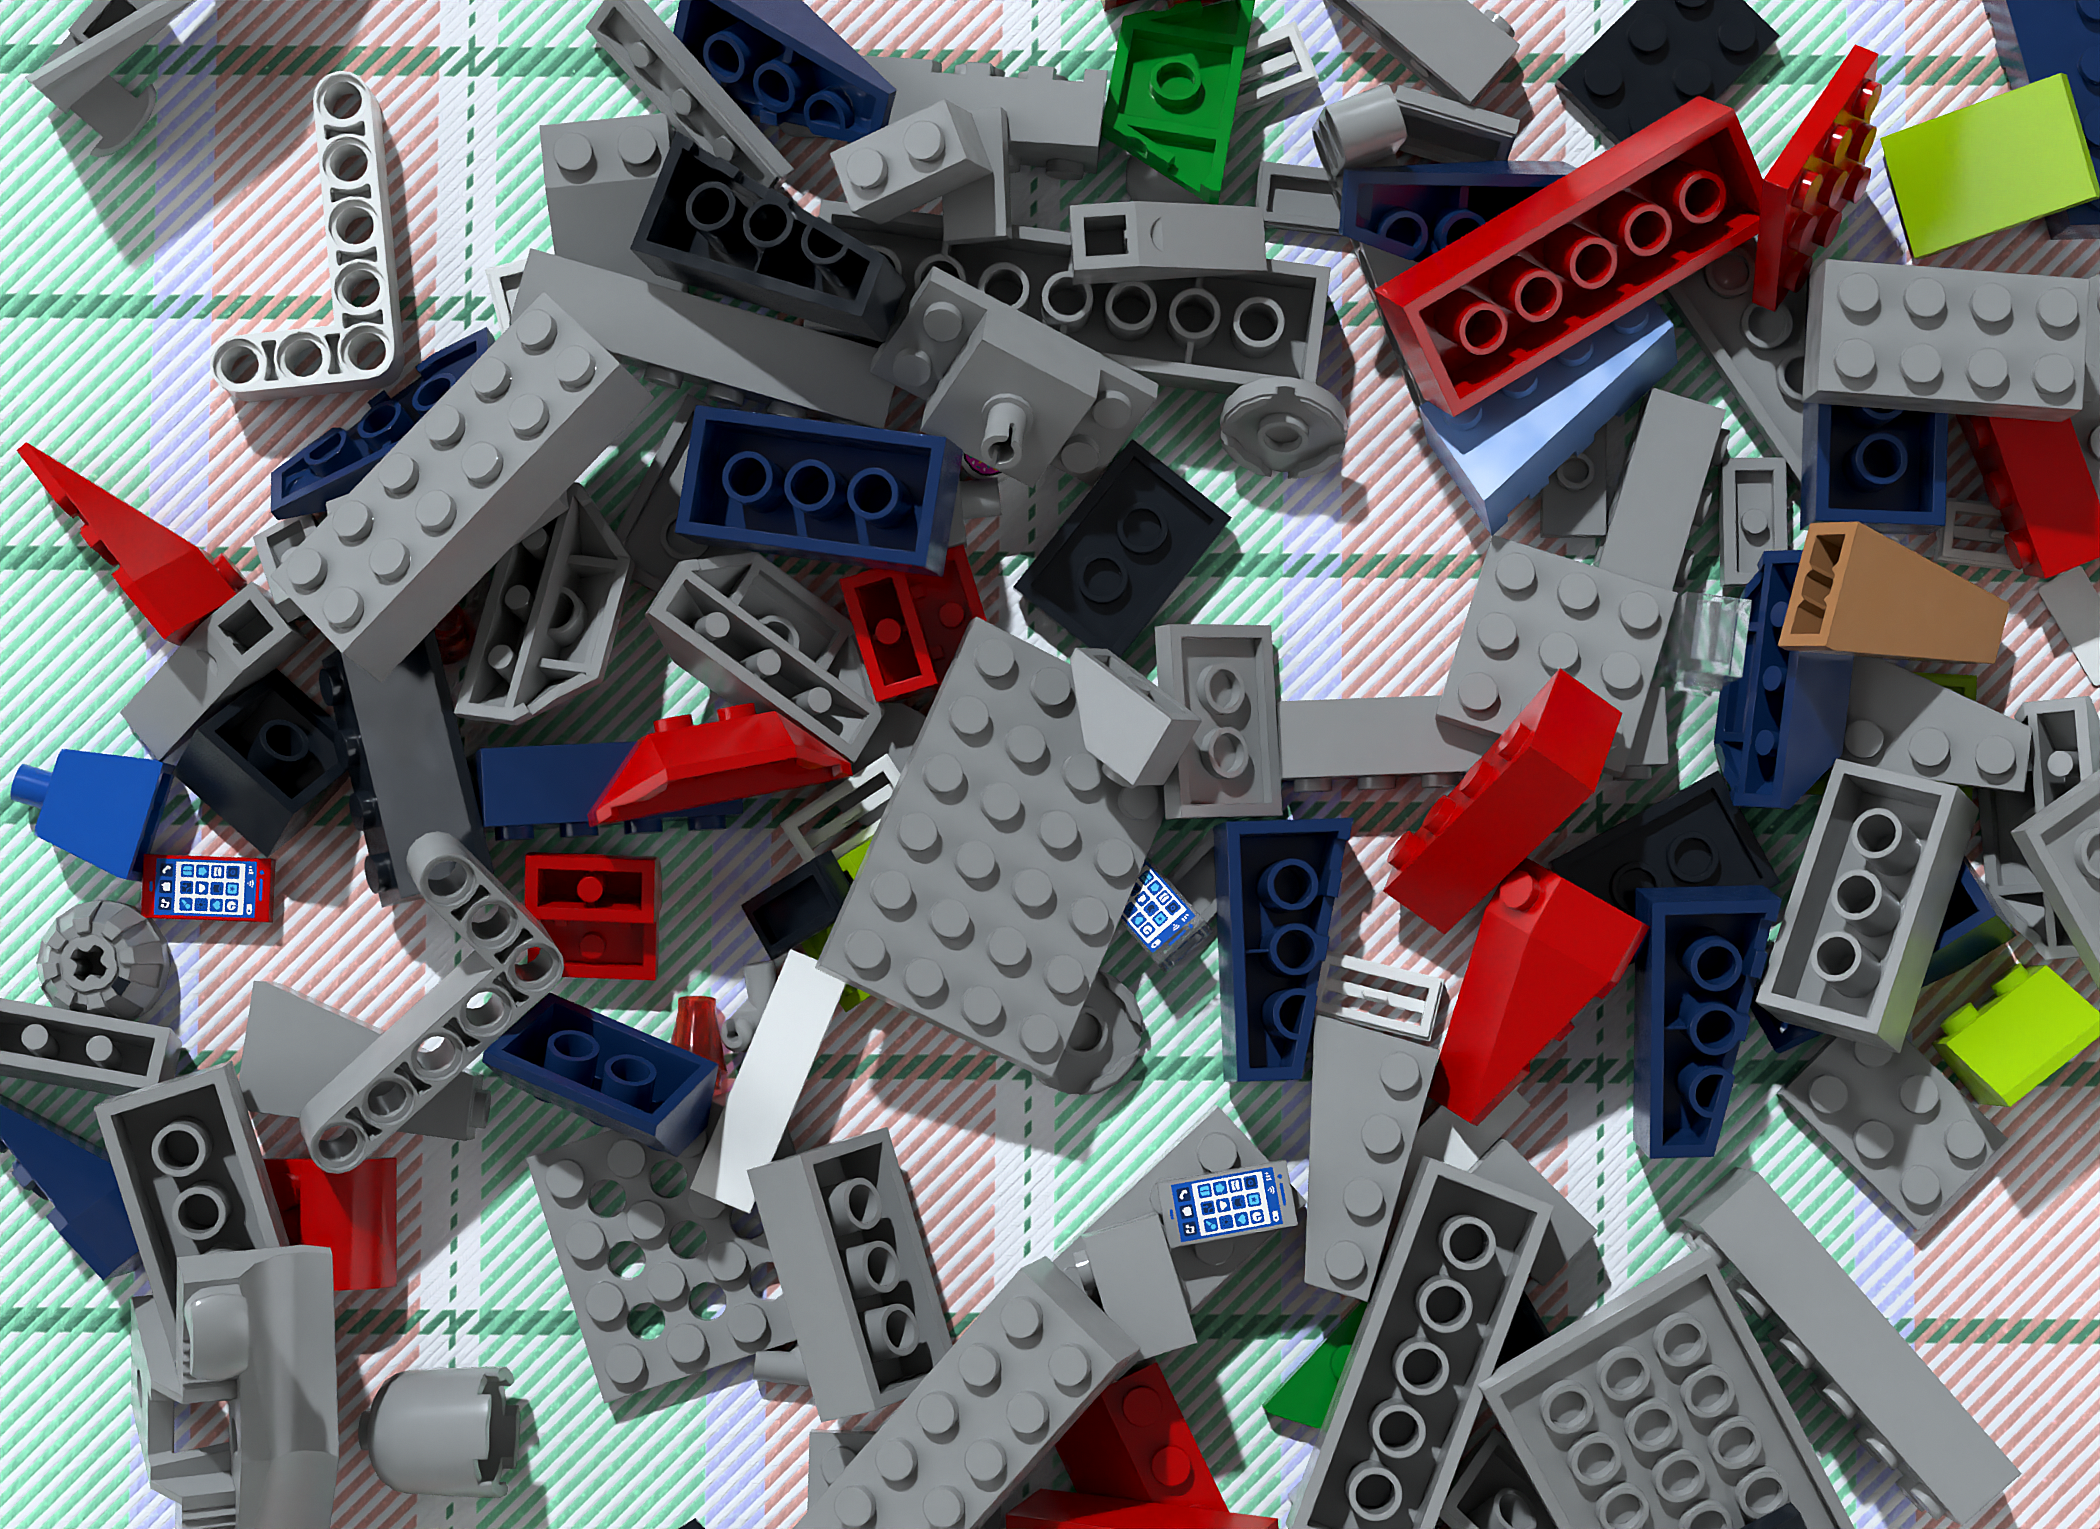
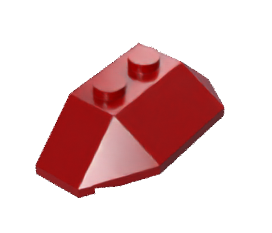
[587,703,853,827]

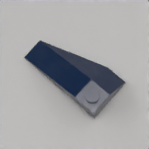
[1339,160,1577,263]

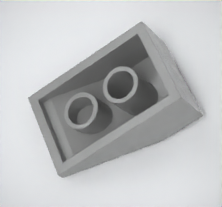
[539,113,690,294]

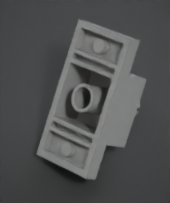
[870,266,1158,488]

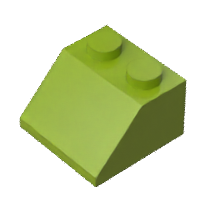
[1931,963,2100,1107]

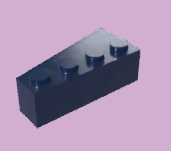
[1982,0,2100,240]
[467,741,743,841]
[1213,818,1353,1082]
[1633,885,1782,1159]

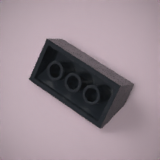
[319,628,494,908]

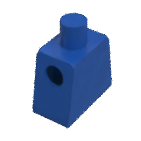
[10,749,176,882]

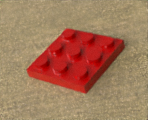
[1752,44,1882,312]

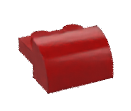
[839,544,987,704]
[525,852,662,981]
[263,1158,397,1291]

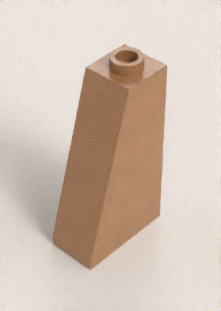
[1778,522,2010,664]

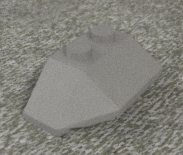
[454,482,635,725]
[645,552,886,764]
[1977,696,2100,960]

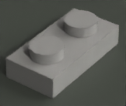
[1718,457,1788,587]

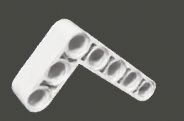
[210,71,405,402]

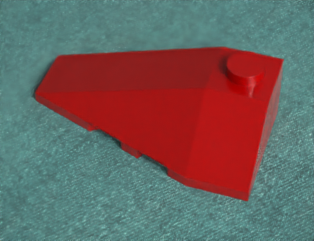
[16,442,247,646]
[1427,857,1650,1126]

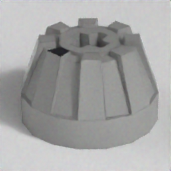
[36,900,171,1021]

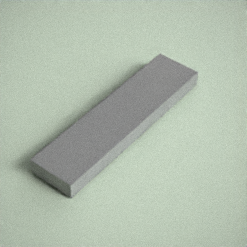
[585,0,795,191]

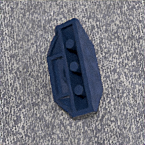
[1714,550,1854,810]

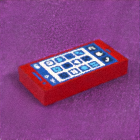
[141,854,276,923]

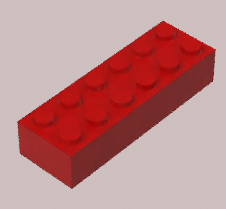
[1373,96,1763,417]

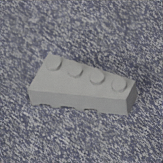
[847,55,1108,180]
[1304,1014,1440,1303]

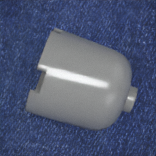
[358,1366,520,1498]

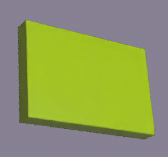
[1880,73,2100,259]

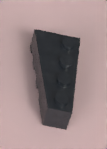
[630,131,907,343]

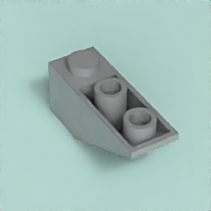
[1069,201,1267,285]
[120,582,309,762]

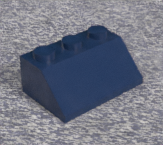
[482,992,719,1157]

